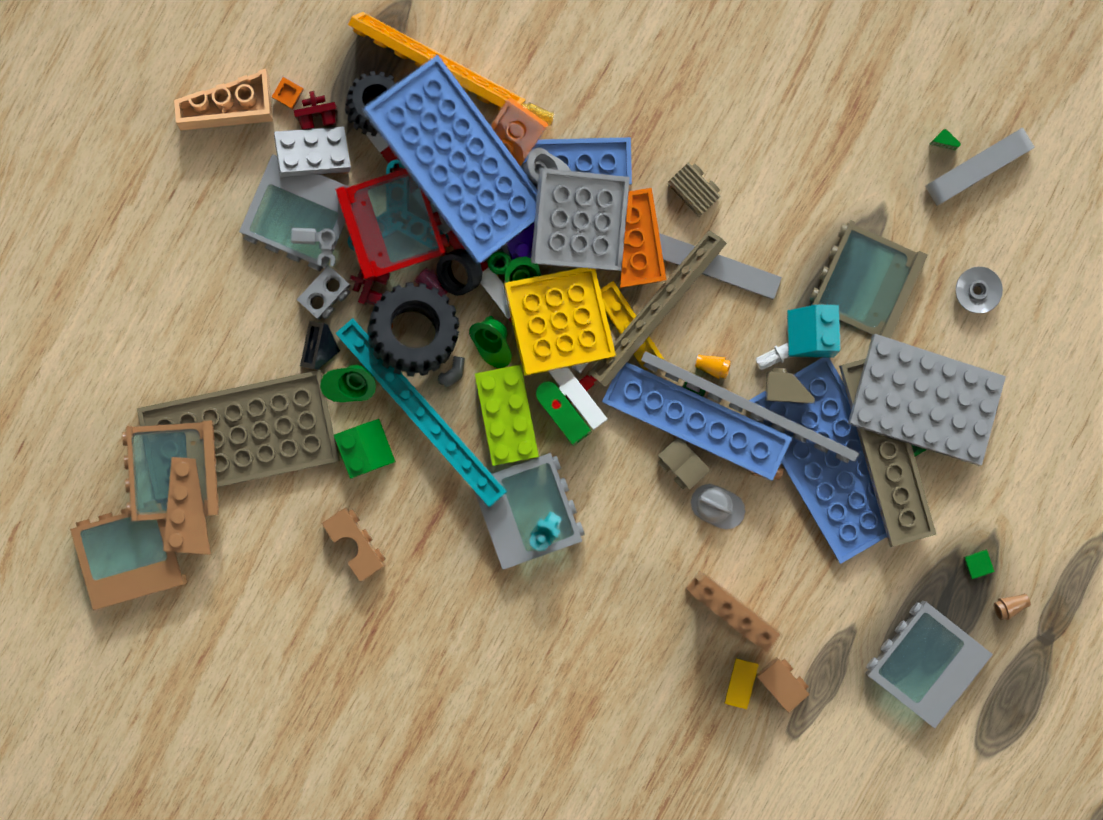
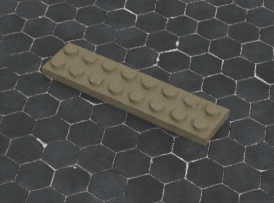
[839,359,937,547]

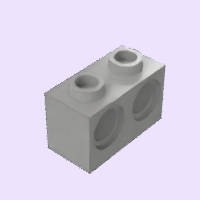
[297,265,351,320]

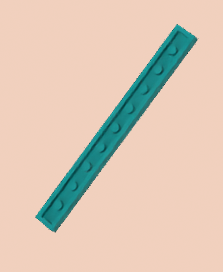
[335,318,507,508]

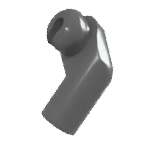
[438,356,465,387]

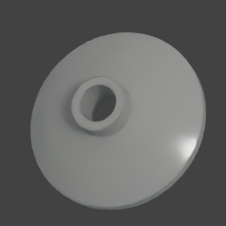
[956,267,1003,313]

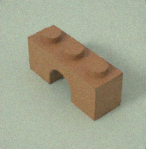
[321,507,386,582]

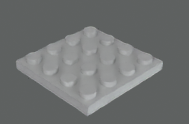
[531,168,630,271]

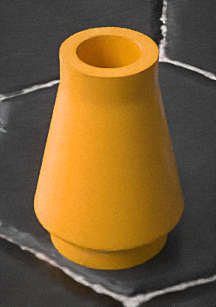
[695,354,731,380]

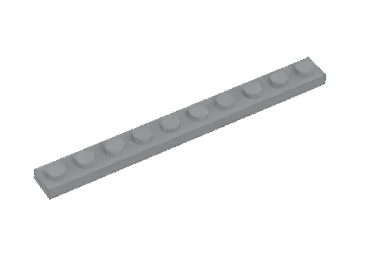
[641,351,859,463]

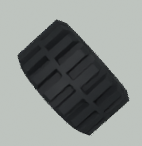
[345,71,399,137]

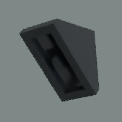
[300,321,340,370]

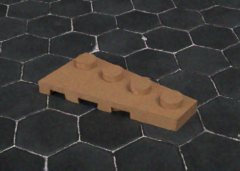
[163,457,211,555]

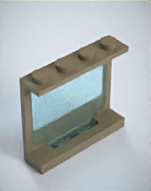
[809,220,928,338]

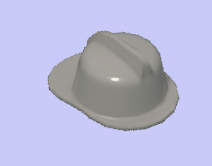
[521,148,571,187]
[691,484,745,529]

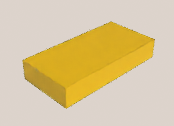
[724,658,759,710]

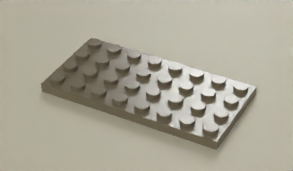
[137,370,340,500]

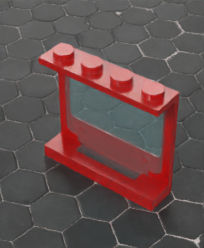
[335,168,449,280]

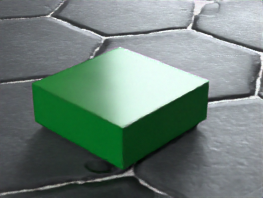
[964,549,995,579]

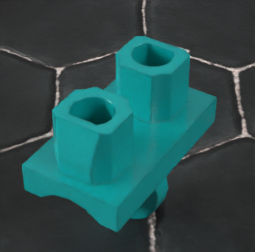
[529,511,562,552]

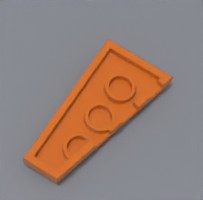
[620,188,666,288]

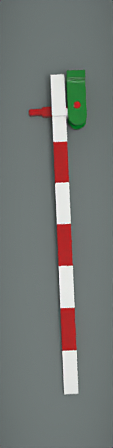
[363,103,608,447]

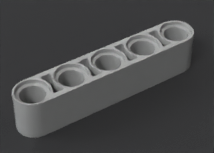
[925,128,1035,206]

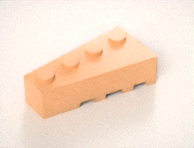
[174,68,273,130]

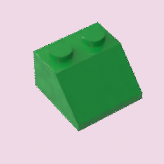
[334,418,396,479]

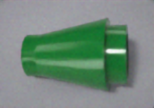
[488,251,511,275]

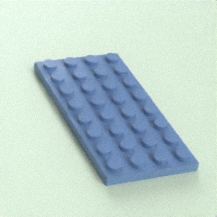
[363,55,537,264]
[749,357,887,564]

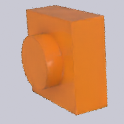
[272,77,304,110]

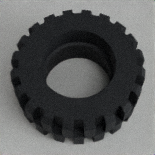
[368,282,460,377]

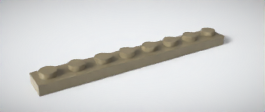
[589,230,727,387]

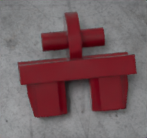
[293,91,338,130]
[349,269,391,306]

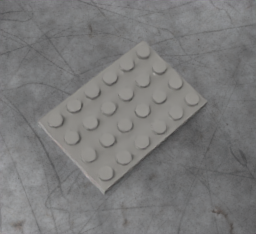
[848,334,1006,466]

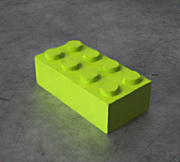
[475,365,539,466]

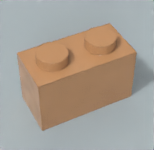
[756,657,810,713]

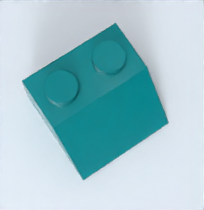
[787,305,840,358]

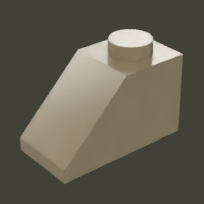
[765,368,815,404]

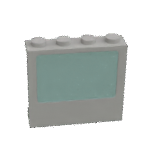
[239,154,349,272]
[475,453,585,570]
[865,600,993,728]

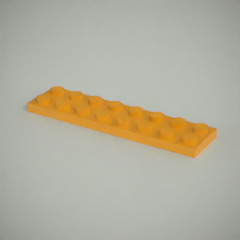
[348,12,525,111]

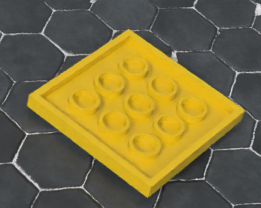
[503,268,616,376]

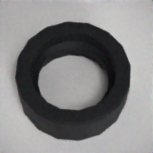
[436,249,483,296]

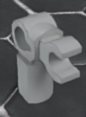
[291,228,337,266]

